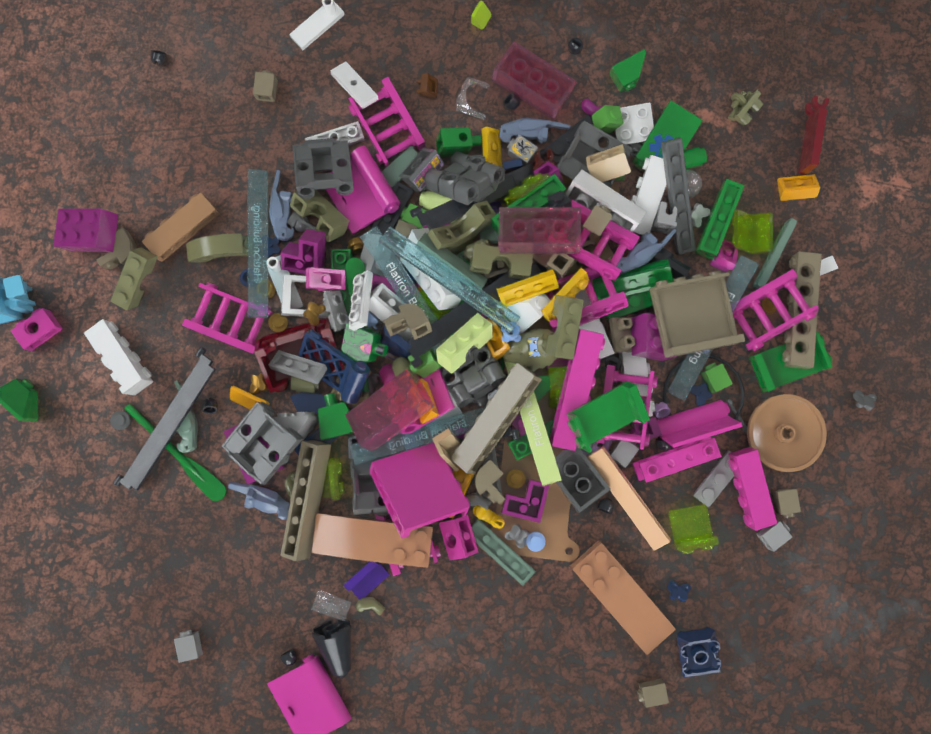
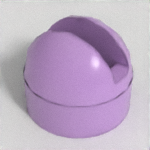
[654,402,670,419]

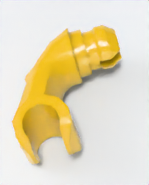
[473,505,505,529]

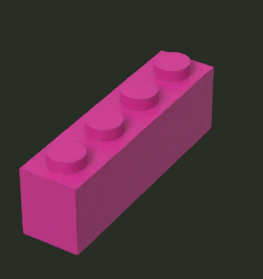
[728,447,777,531]

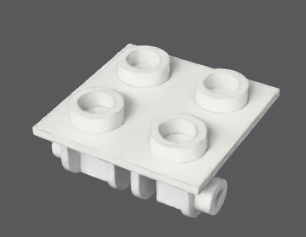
[616,103,654,145]

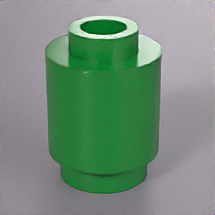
[684,147,707,169]

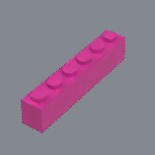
[549,328,605,451]

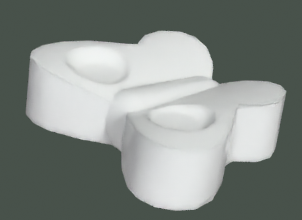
[691,203,710,227]

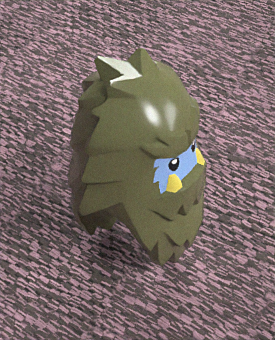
[503,328,557,371]

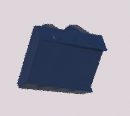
[380,327,411,360]
[677,627,721,677]

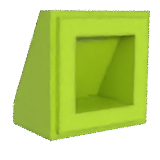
[471,1,491,30]

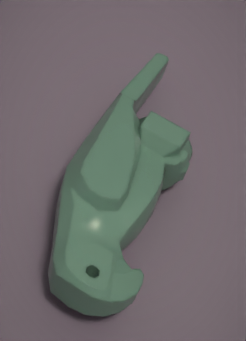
[174,380,198,453]

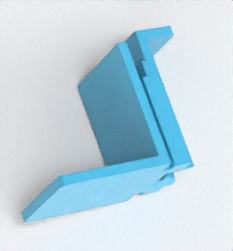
[0,275,36,324]

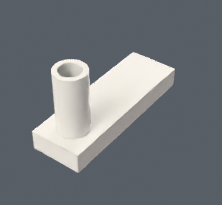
[289,0,344,50]
[265,255,304,309]

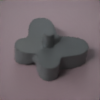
[853,390,877,411]
[505,524,529,548]

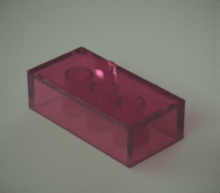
[491,41,578,120]
[498,207,581,254]
[345,369,434,452]

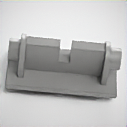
[322,290,349,332]

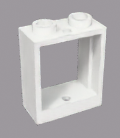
[281,275,330,318]

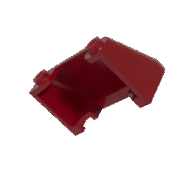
[254,317,344,393]

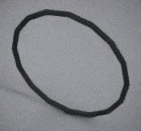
[663,354,745,420]

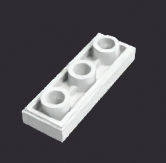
[330,62,378,109]
[305,121,365,146]
[349,270,373,331]

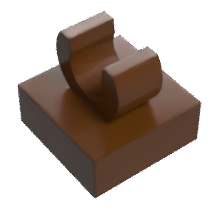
[416,73,438,99]

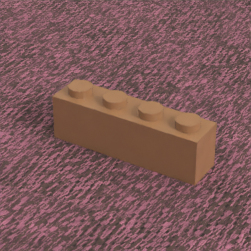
[142,193,220,262]

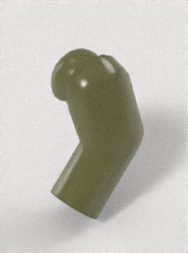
[284,471,296,499]
[355,597,385,615]

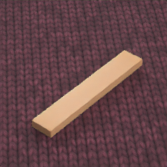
[587,446,671,550]

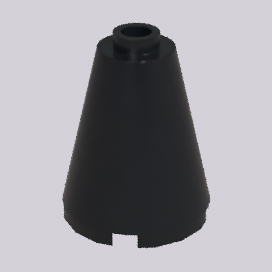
[312,619,351,678]

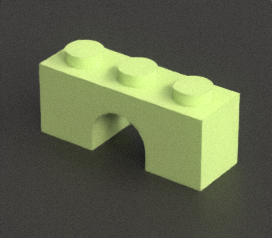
[436,313,493,374]

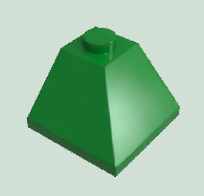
[0,378,39,422]

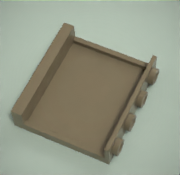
[650,271,745,358]

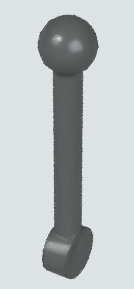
[726,399,747,434]

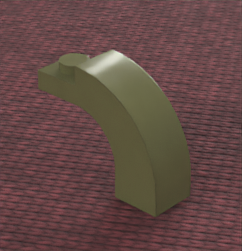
[428,201,496,250]
[186,234,257,262]

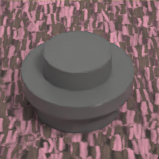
[110,411,130,430]

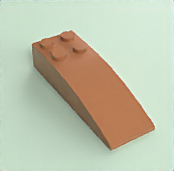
[312,513,433,568]
[570,541,676,655]

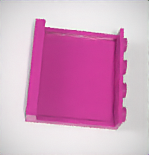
[369,442,470,539]

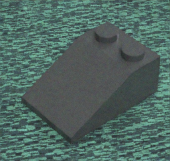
[555,446,611,514]

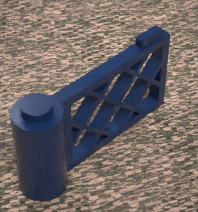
[298,329,370,404]

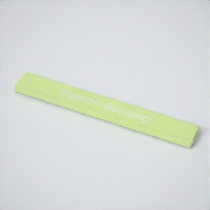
[503,357,562,486]

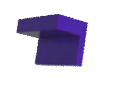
[343,561,390,599]

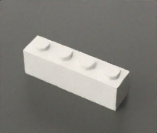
[631,155,666,235]
[369,283,431,342]
[619,352,655,417]

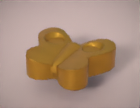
[303,302,326,326]
[249,373,269,394]

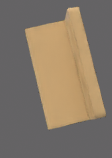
[586,144,631,182]
[432,428,462,471]

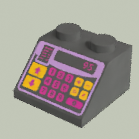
[399,148,445,193]

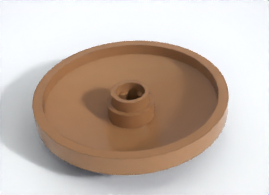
[747,394,827,472]

